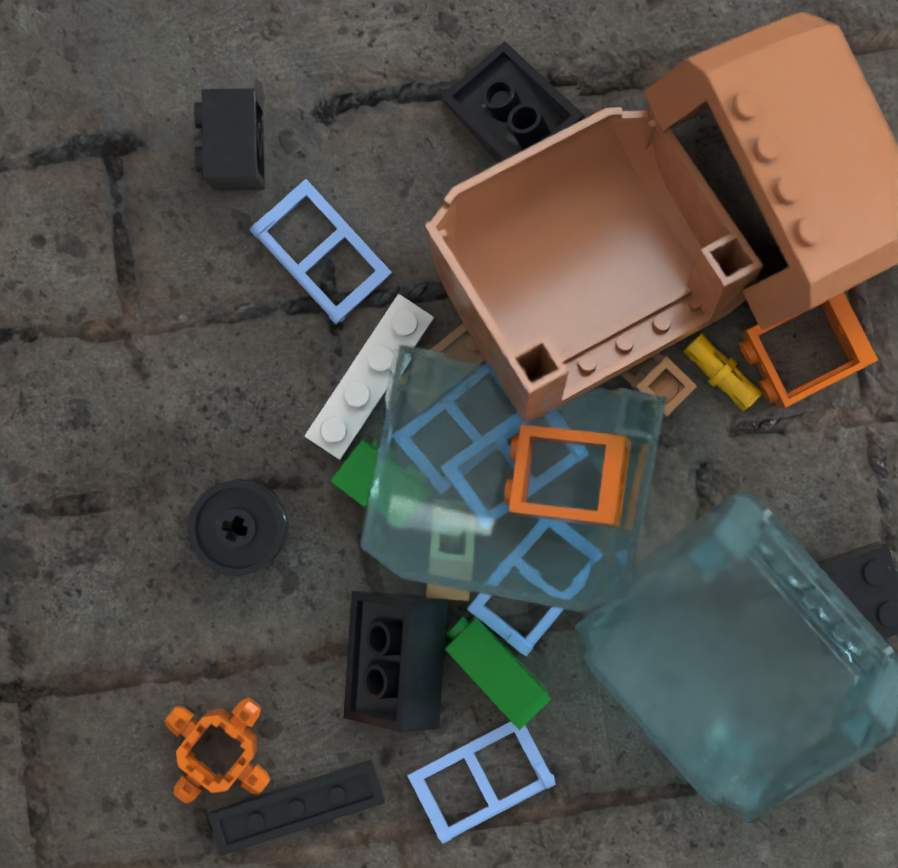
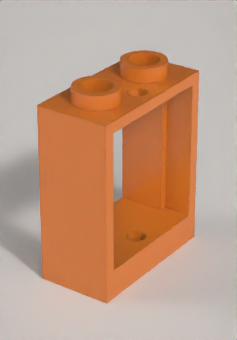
[739,292,878,408]
[504,424,631,529]

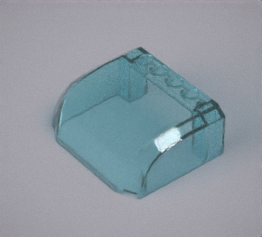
[360,344,667,612]
[574,489,898,823]

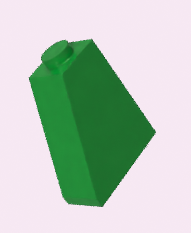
[445,615,551,730]

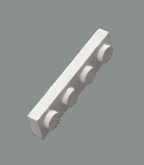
[305,294,434,460]

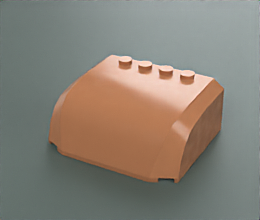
[643,12,898,330]
[425,106,763,422]

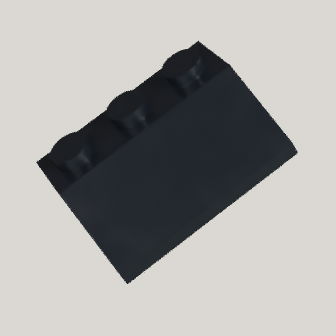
[343,591,448,732]

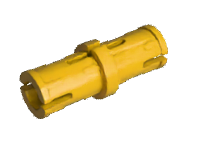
[682,332,763,412]

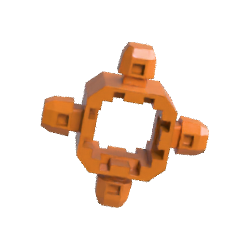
[164,697,271,804]

